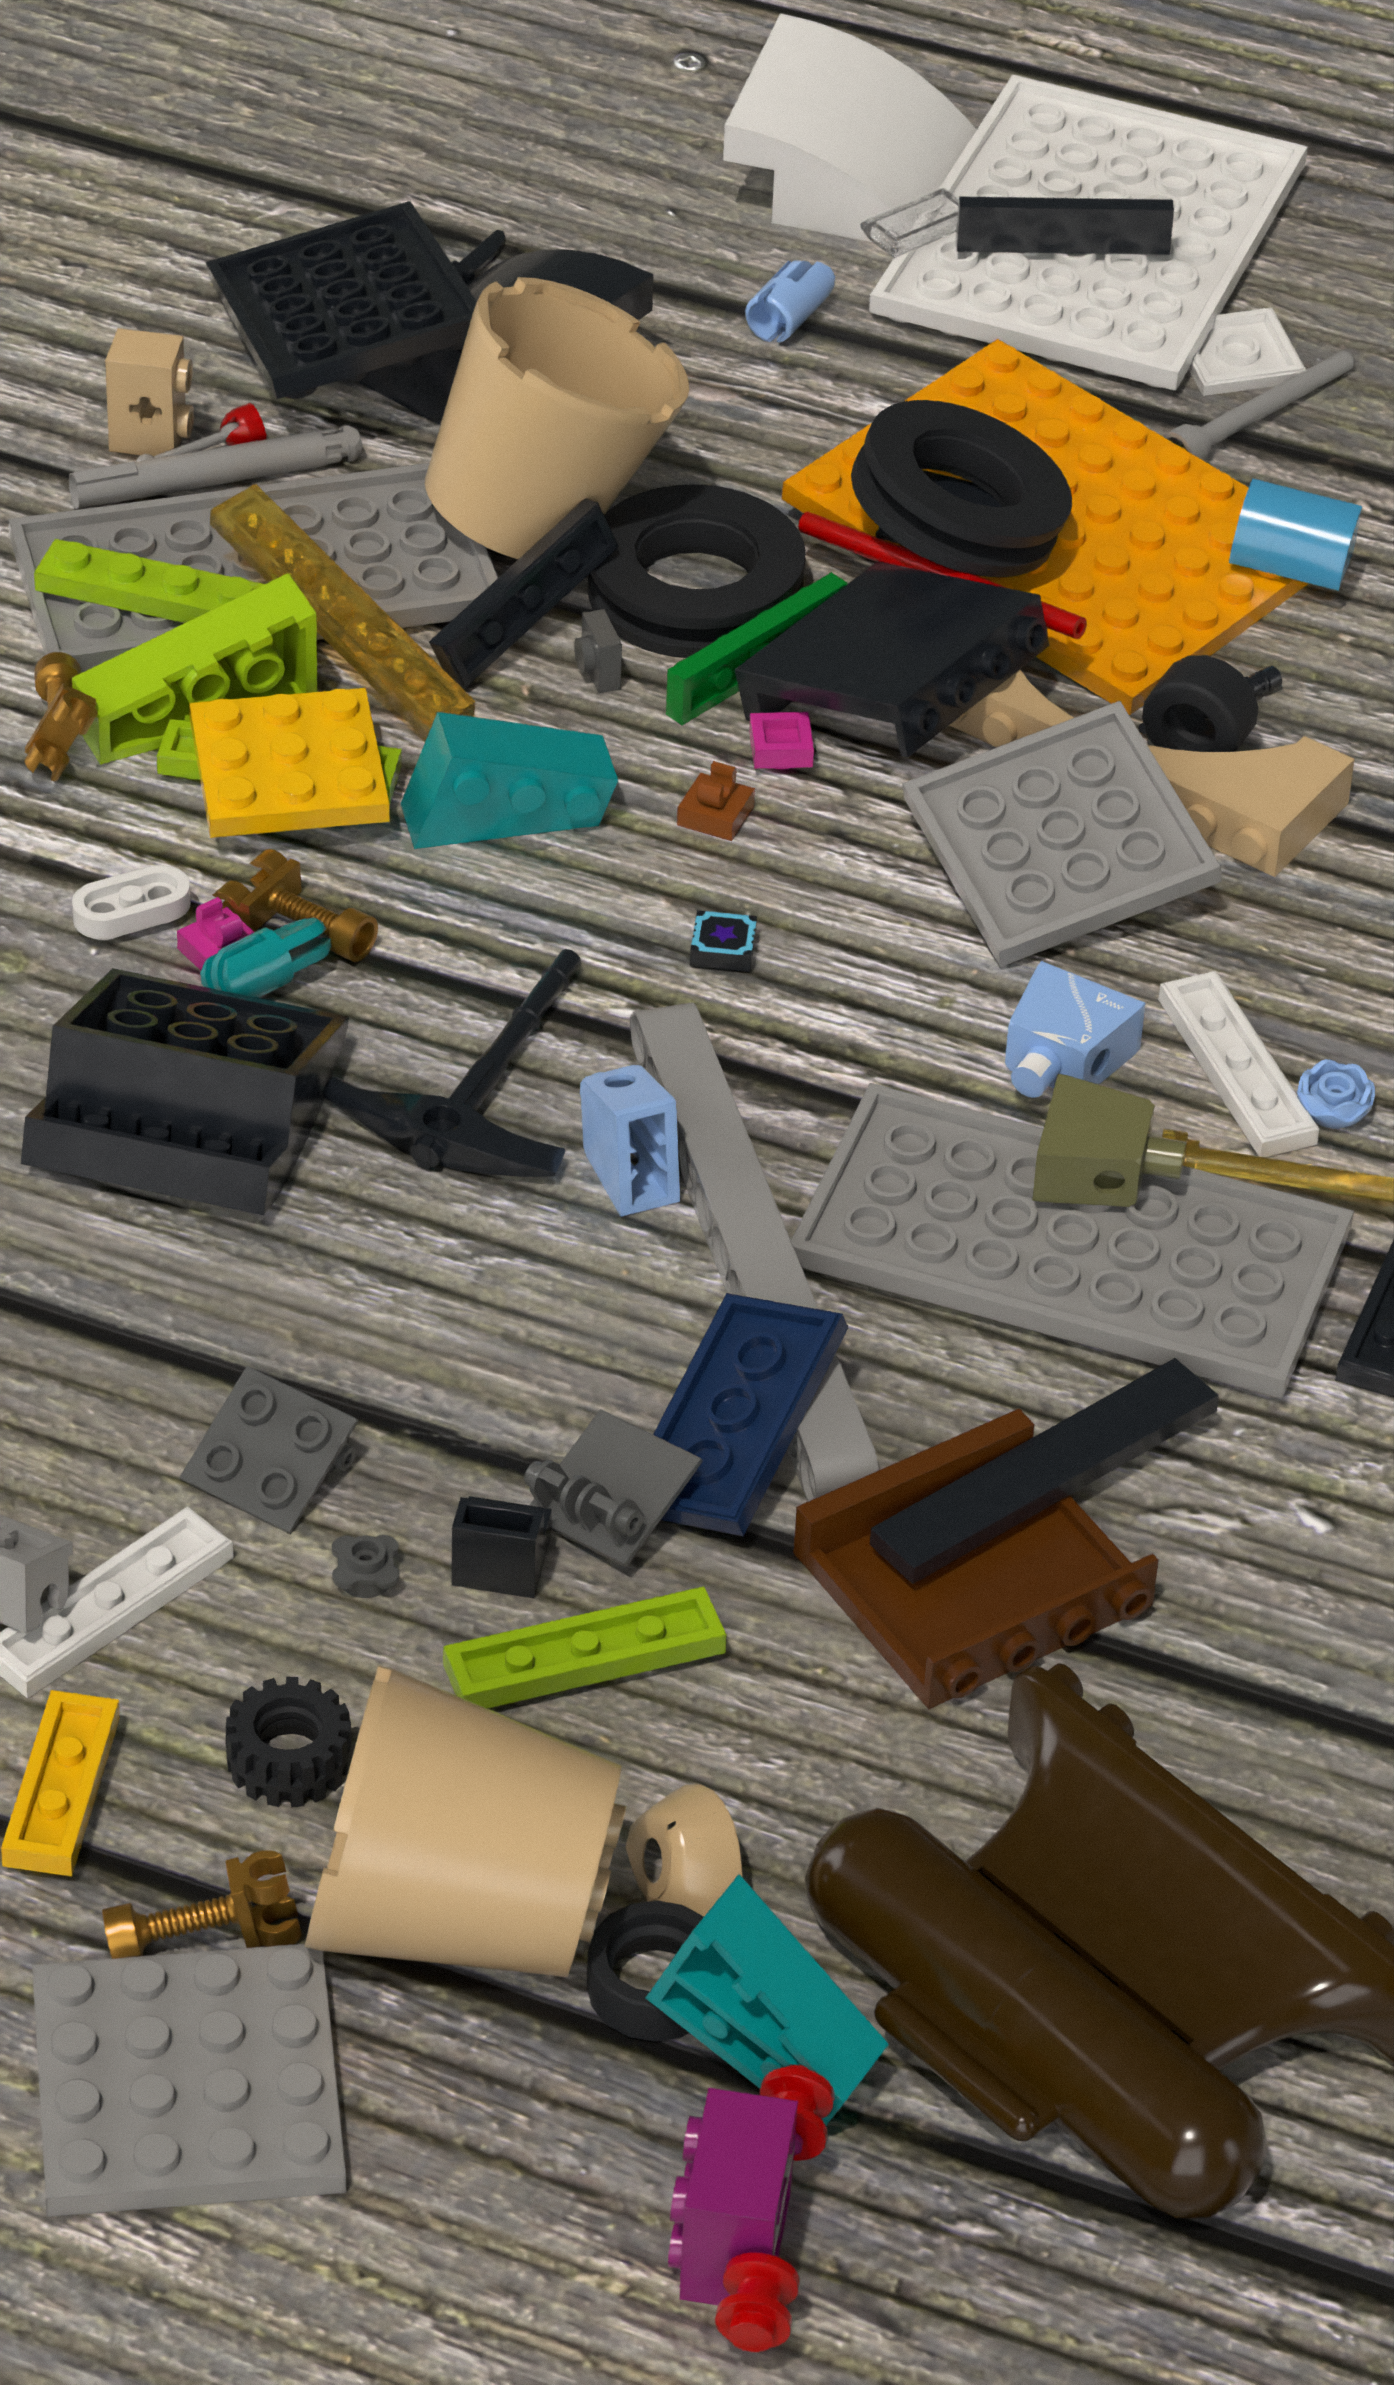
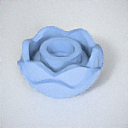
[1297,1059,1375,1129]

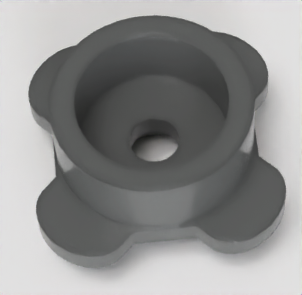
[332,1535,400,1598]

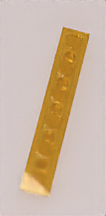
[210,483,476,740]

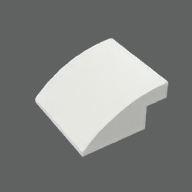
[723,13,976,248]

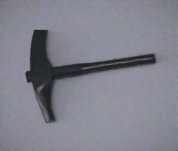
[323,949,581,1177]

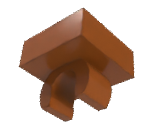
[677,761,755,841]

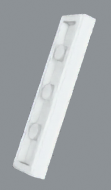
[1158,971,1319,1159]
[0,1506,233,1699]

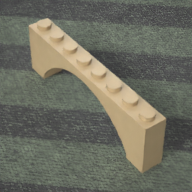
[949,670,1355,877]

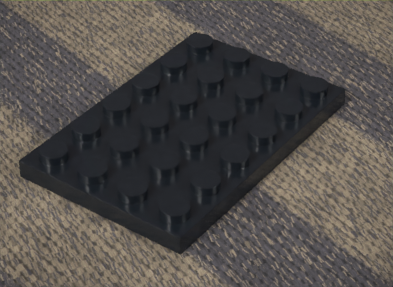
[206,201,477,399]

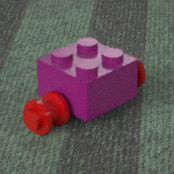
[668,2065,835,2352]

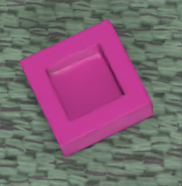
[749,712,814,770]

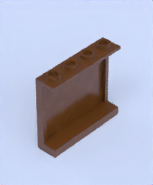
[793,1408,1159,1710]

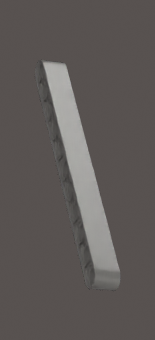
[630,1002,879,1501]

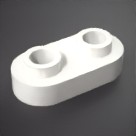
[72,865,191,940]

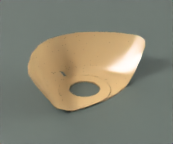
[626,1784,742,1916]

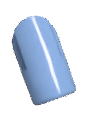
[745,260,835,343]

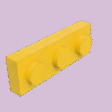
[1,1690,120,1877]

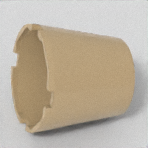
[425,277,689,559]
[305,1665,626,1977]

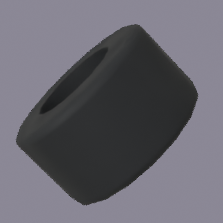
[1142,655,1259,752]

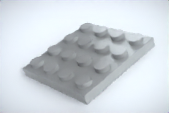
[902,701,1222,967]
[32,1944,346,2217]

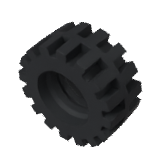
[226,1677,352,1808]

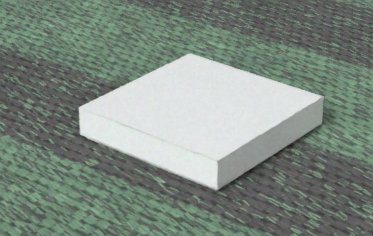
[1189,308,1306,396]

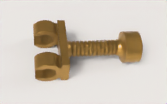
[24,652,98,781]
[212,849,378,962]
[102,1850,302,1959]

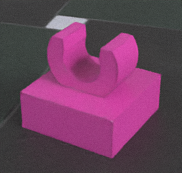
[177,897,254,971]

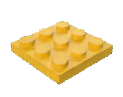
[189,688,390,838]

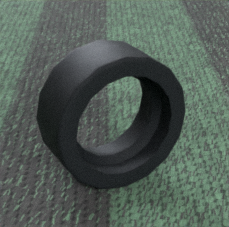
[586,1900,704,2042]

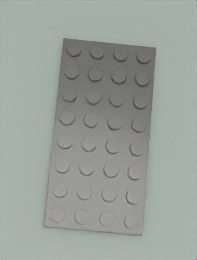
[8,463,498,673]
[791,1083,1354,1399]

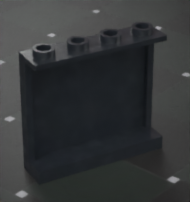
[735,561,1050,758]

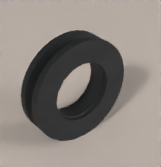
[851,400,1072,577]
[588,484,805,658]

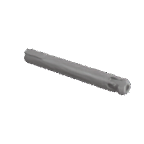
[69,425,362,510]

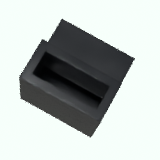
[451,1496,552,1598]

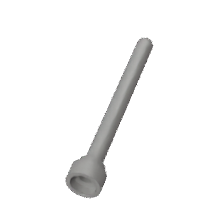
[1163,351,1355,461]

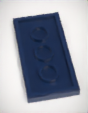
[653,1293,848,1536]

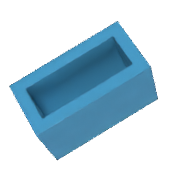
[1229,478,1362,591]

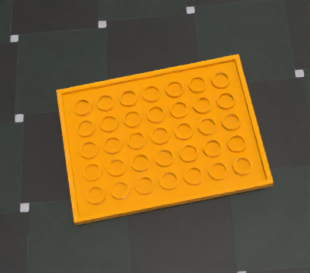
[781,339,1309,715]

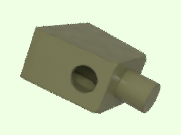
[1032,1074,1187,1207]

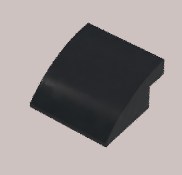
[357,249,654,426]
[21,968,349,1215]

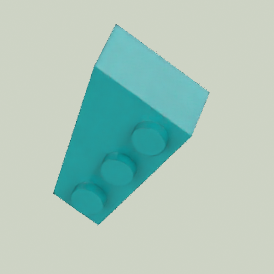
[400,712,618,849]
[646,1874,889,2126]

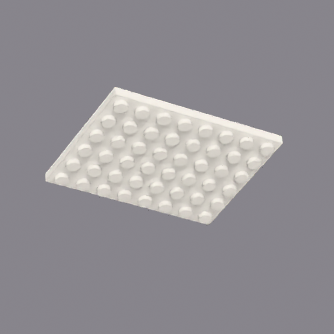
[869,75,1308,391]

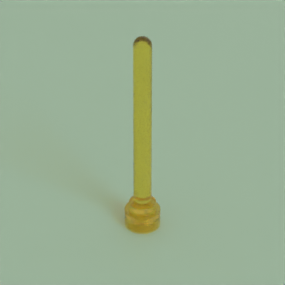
[1161,1128,1394,1203]

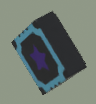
[690,910,757,972]

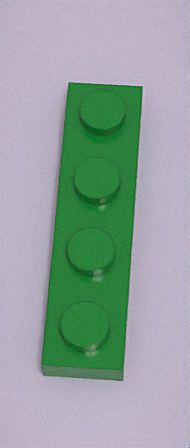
[666,572,848,726]

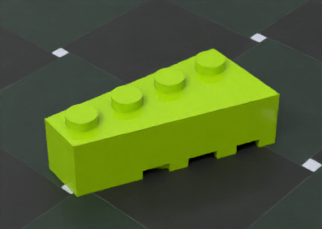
[72,573,317,765]

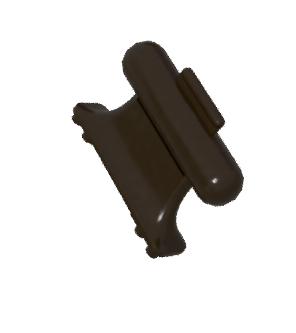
[805,1663,1394,2219]

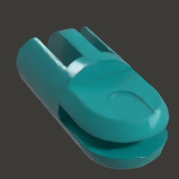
[200,918,332,998]

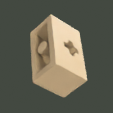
[105,328,194,456]

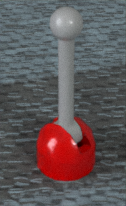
[136,403,267,462]

